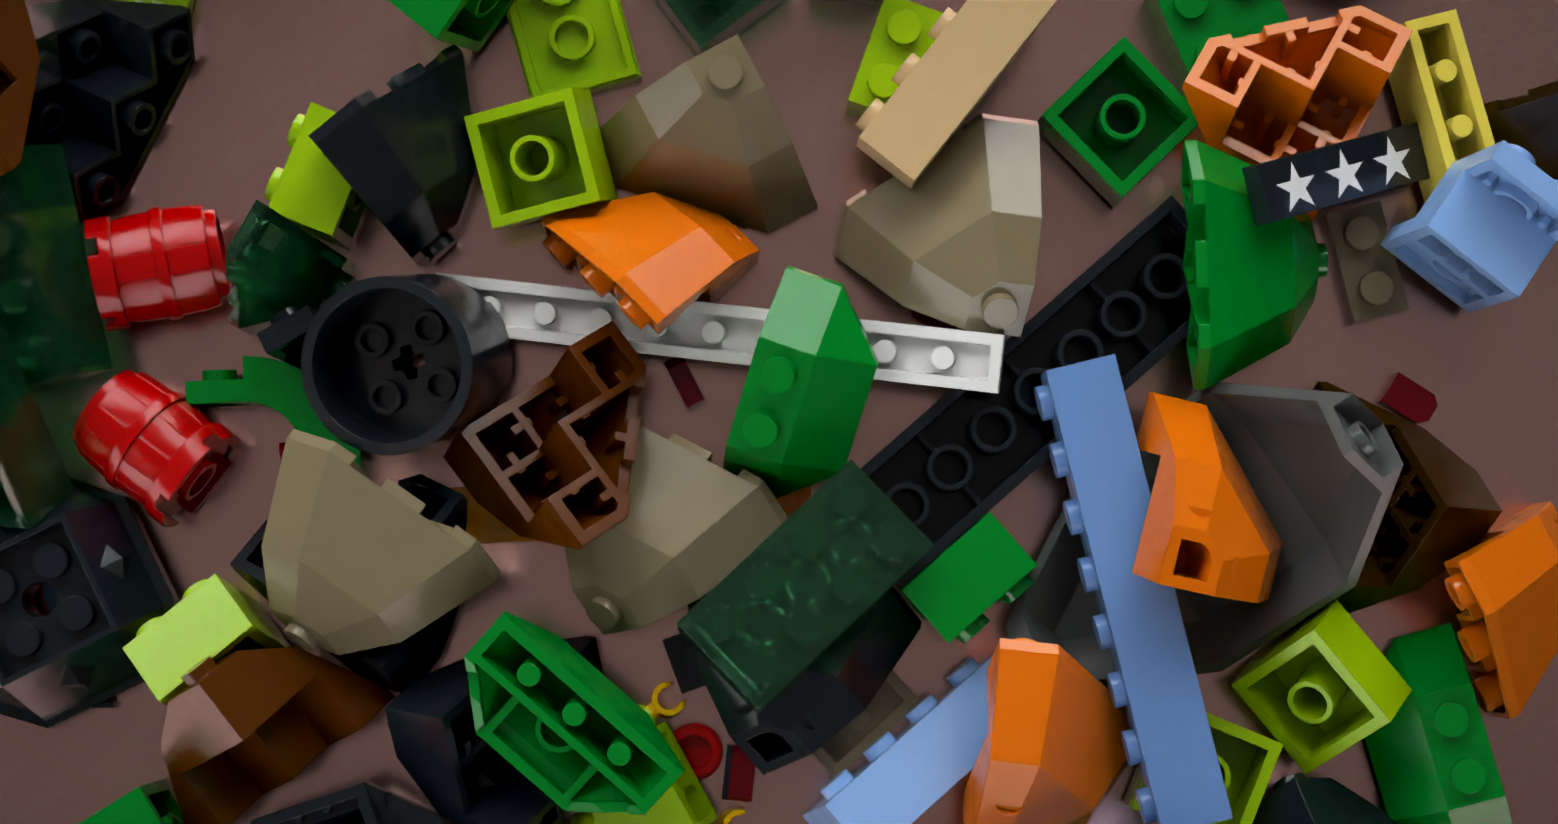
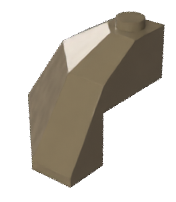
[600,34,818,235]
[835,113,1042,337]
[564,415,793,635]
[261,429,501,655]

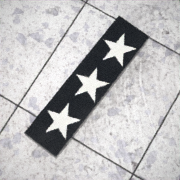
[1242,122,1430,226]

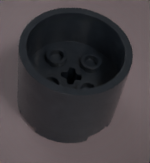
[301,274,513,455]

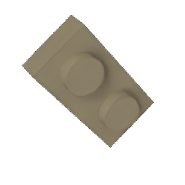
[1321,200,1410,325]
[812,670,921,777]

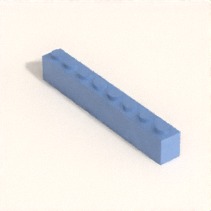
[1034,354,1233,824]

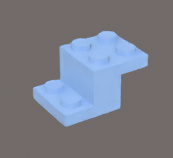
[1380,140,1558,313]

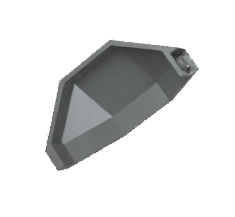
[1005,382,1404,686]

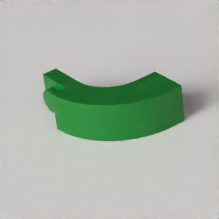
[185,356,370,479]

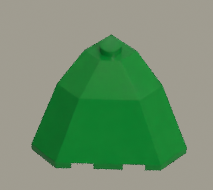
[1180,140,1328,390]

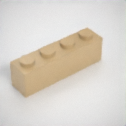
[855,0,1058,189]

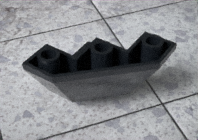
[20,0,195,224]
[688,553,922,775]

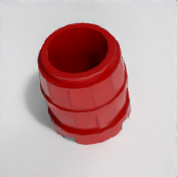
[84,204,233,332]
[72,370,240,528]

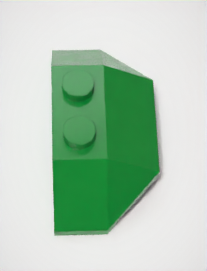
[723,266,879,499]
[464,611,685,815]
[1365,622,1513,824]

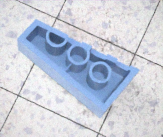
[802,655,993,824]

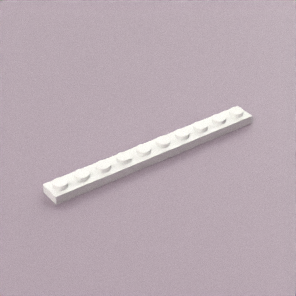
[436,273,1006,394]

